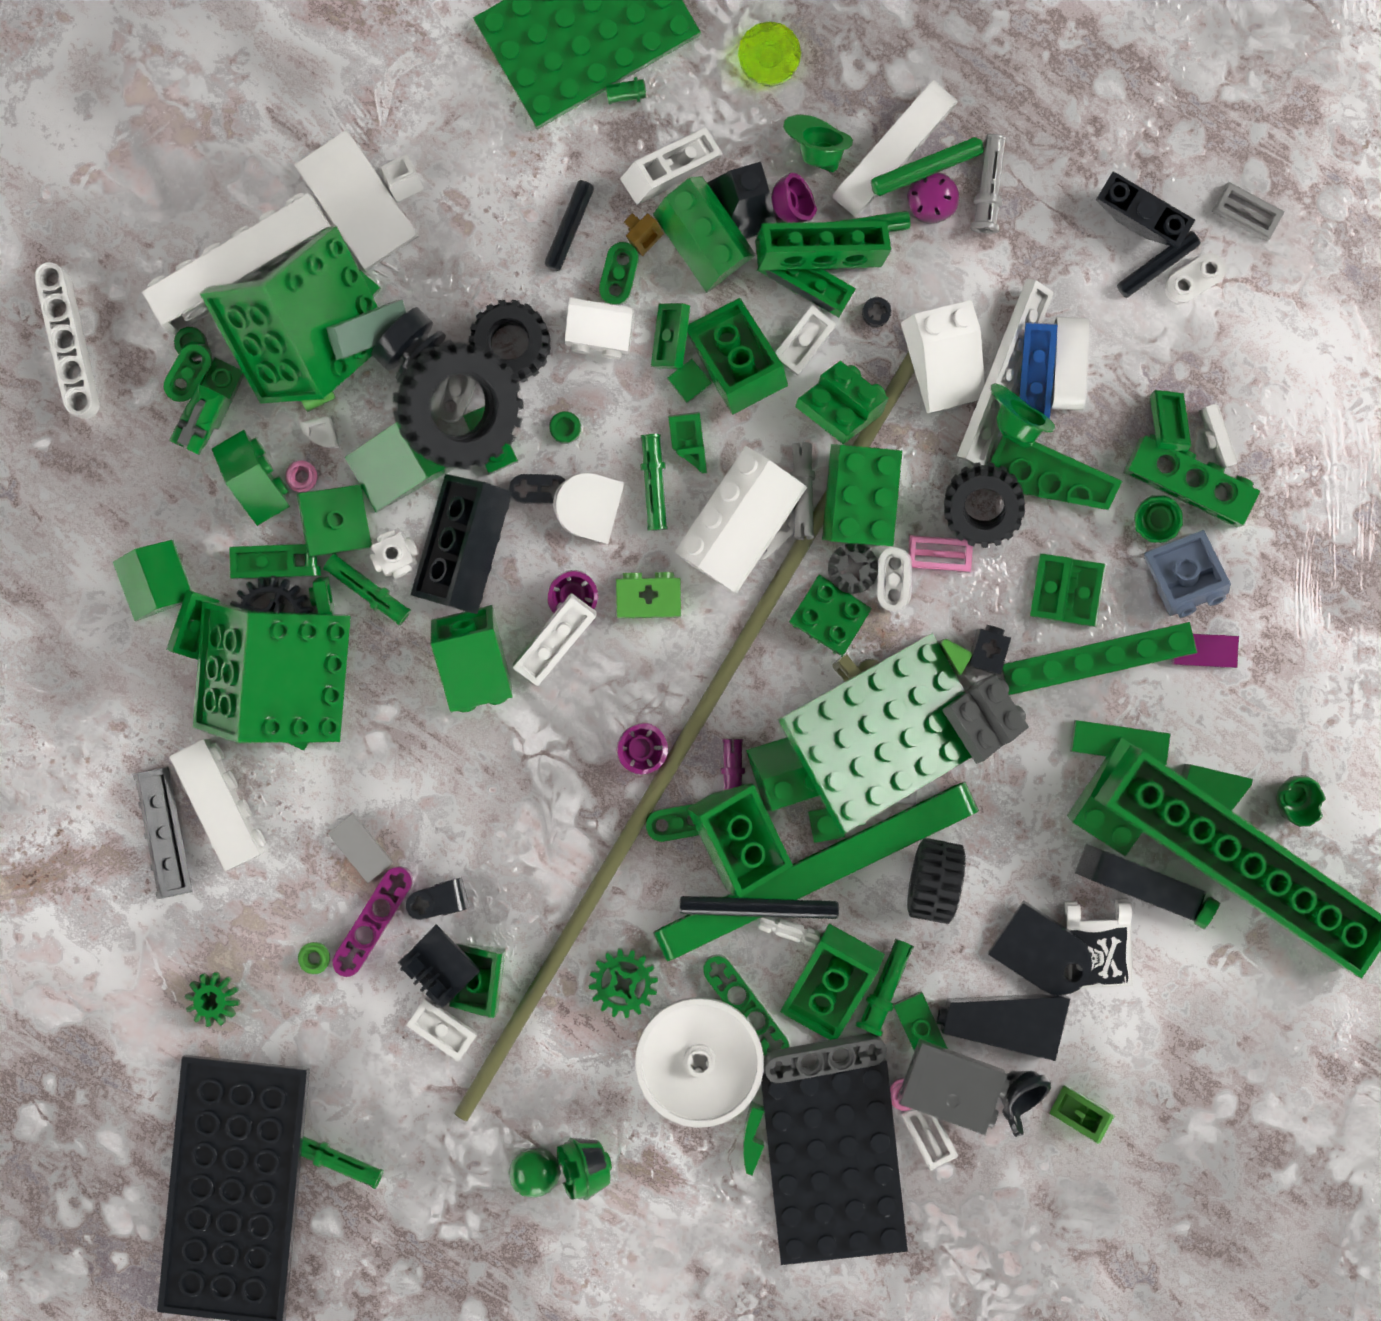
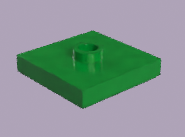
[297,484,372,558]

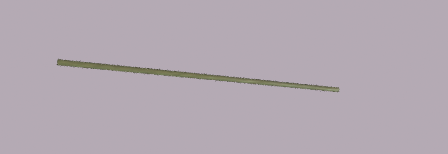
[454,351,915,1121]

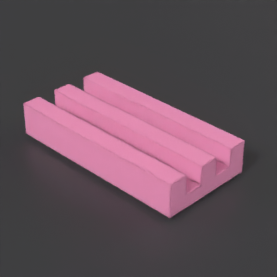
[908,535,973,572]

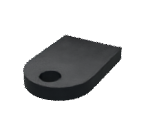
[988,900,1092,995]

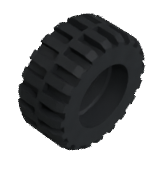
[393,342,524,469]

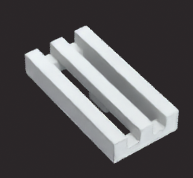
[900,1109,958,1171]

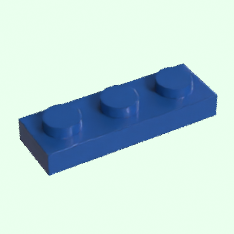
[1019,322,1058,419]

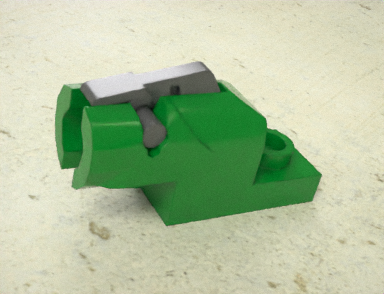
[169,357,245,455]

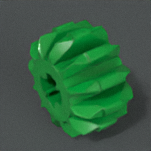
[185,972,240,1027]

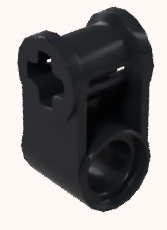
[406,877,470,920]

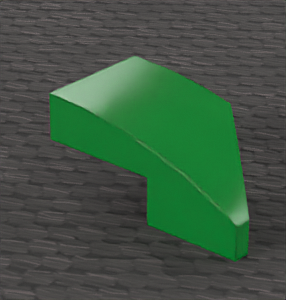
[668,412,707,474]

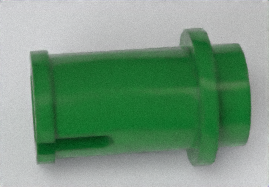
[606,77,647,105]

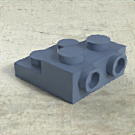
[1144,530,1231,618]

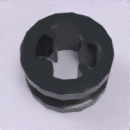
[862,297,892,328]

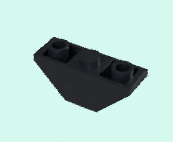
[1096,171,1195,248]

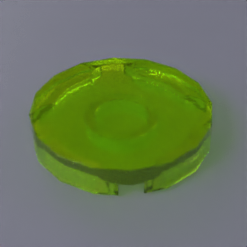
[738,21,801,87]

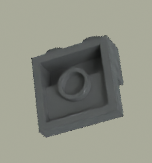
[943,674,1029,764]

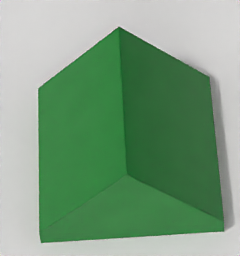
[113,540,192,621]
[449,943,506,1018]

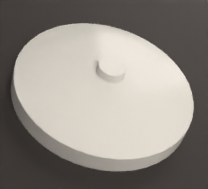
[635,997,764,1128]

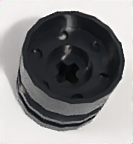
[371,307,454,380]

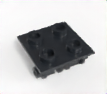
[398,924,481,1008]

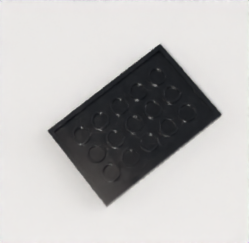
[761,1059,908,1265]

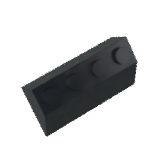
[410,474,512,614]

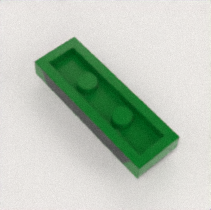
[757,268,856,318]

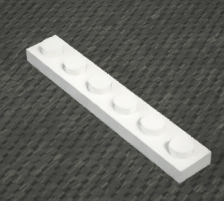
[957,279,1054,466]

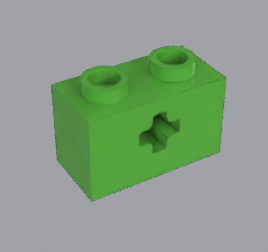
[616,572,681,618]

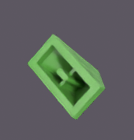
[1049,1085,1115,1144]

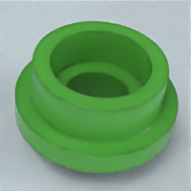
[298,942,330,974]

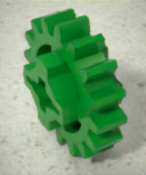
[589,947,658,1018]

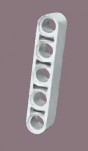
[832,80,958,218]
[35,262,100,419]

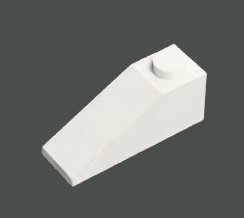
[620,127,723,205]

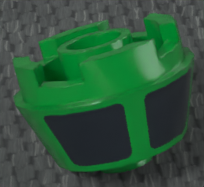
[557,1138,612,1201]

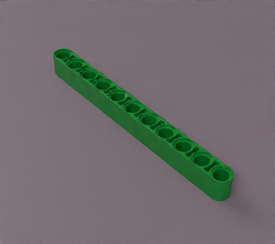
[653,782,979,962]

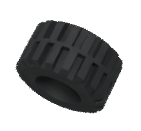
[468,299,551,383]
[944,462,1025,548]
[907,838,966,924]

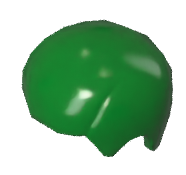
[1134,495,1183,543]
[1276,775,1326,827]
[508,1149,561,1198]

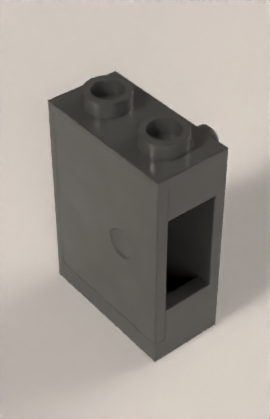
[897,1039,1009,1135]

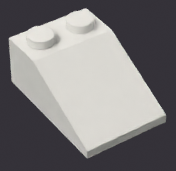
[901,299,985,414]

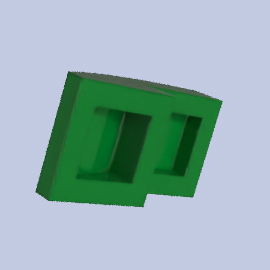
[743,1101,764,1176]

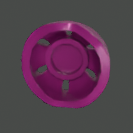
[771,173,817,223]
[907,173,960,224]
[548,570,598,613]
[616,723,668,774]

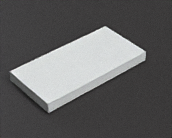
[294,129,419,271]

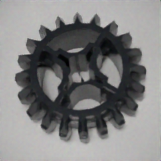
[230,576,314,613]

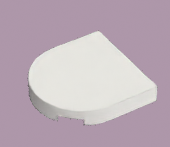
[553,473,624,544]

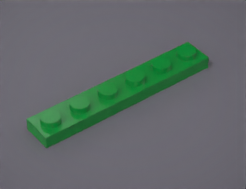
[1002,622,1197,695]

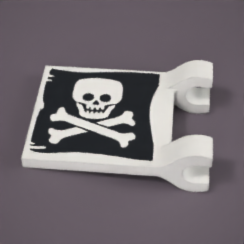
[1064,898,1133,988]

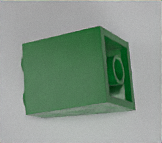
[431,605,513,713]

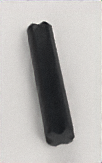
[545,180,594,271]
[1117,231,1201,298]

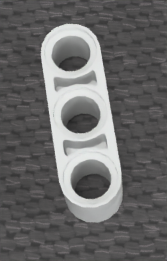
[1051,317,1090,410]

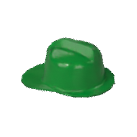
[783,115,853,173]
[990,383,1055,448]

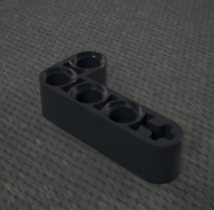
[1075,844,1207,921]

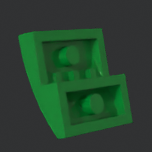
[1030,553,1106,627]

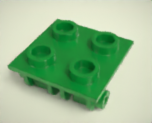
[789,574,872,657]

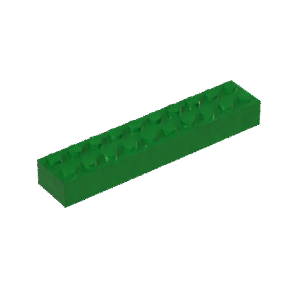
[1095,745,1381,979]

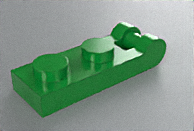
[229,544,321,579]

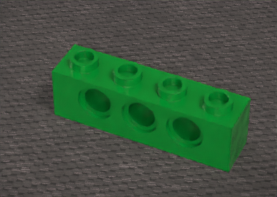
[755,221,892,270]
[1123,434,1260,528]

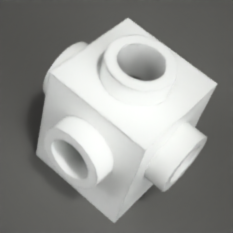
[370,530,419,579]

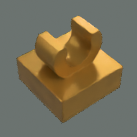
[623,213,664,256]

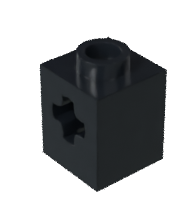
[966,625,1011,675]

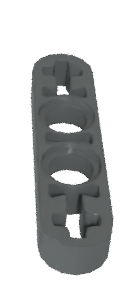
[763,1033,887,1083]

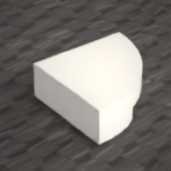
[300,415,339,448]

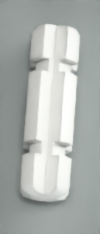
[758,917,820,947]

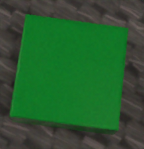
[667,358,712,404]

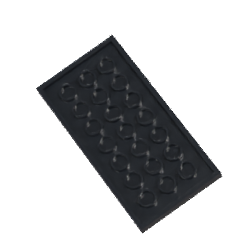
[157,1055,310,1321]

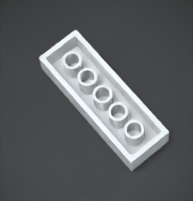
[142,193,331,335]

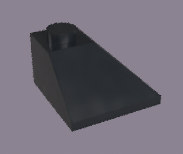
[707,161,777,239]

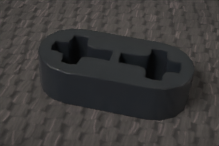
[509,474,566,505]

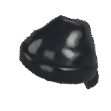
[1001,1071,1051,1137]

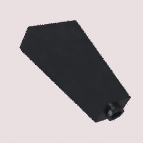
[937,994,1071,1061]

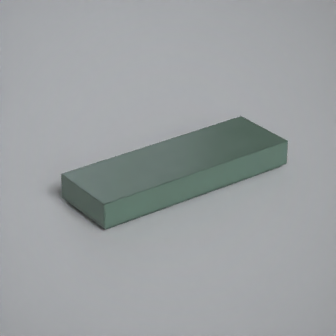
[327,300,406,359]

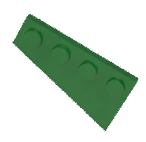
[990,435,1122,510]

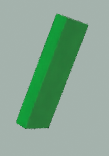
[1070,720,1171,765]

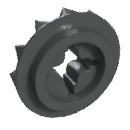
[828,543,878,594]

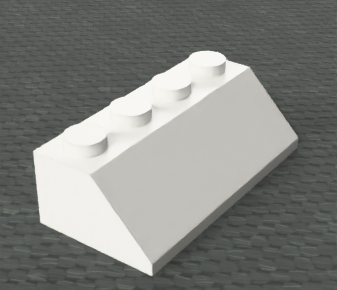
[675,446,807,594]

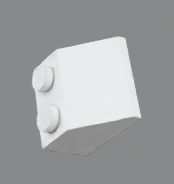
[565,298,635,359]

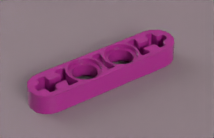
[332,866,414,977]

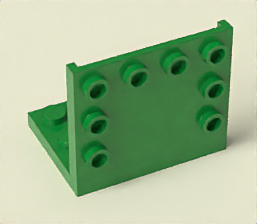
[200,226,378,404]
[192,601,351,743]

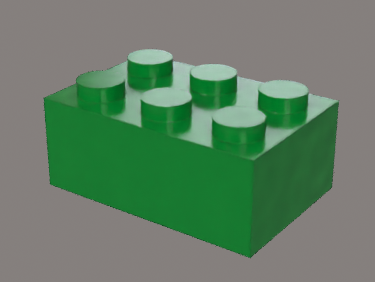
[822,444,903,547]

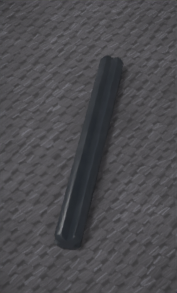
[679,896,839,919]

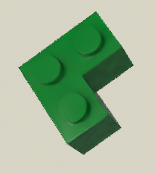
[212,430,290,526]

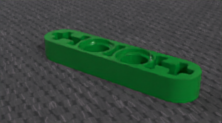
[703,954,789,1056]

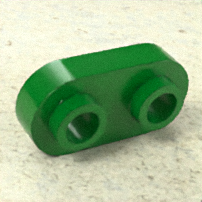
[599,242,639,306]
[163,341,212,402]
[646,804,699,842]

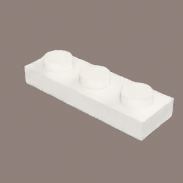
[512,593,596,686]

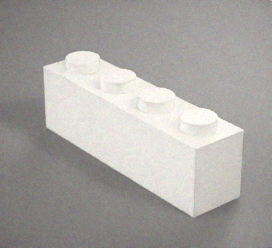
[169,739,266,871]

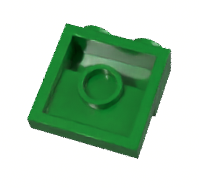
[795,360,889,445]

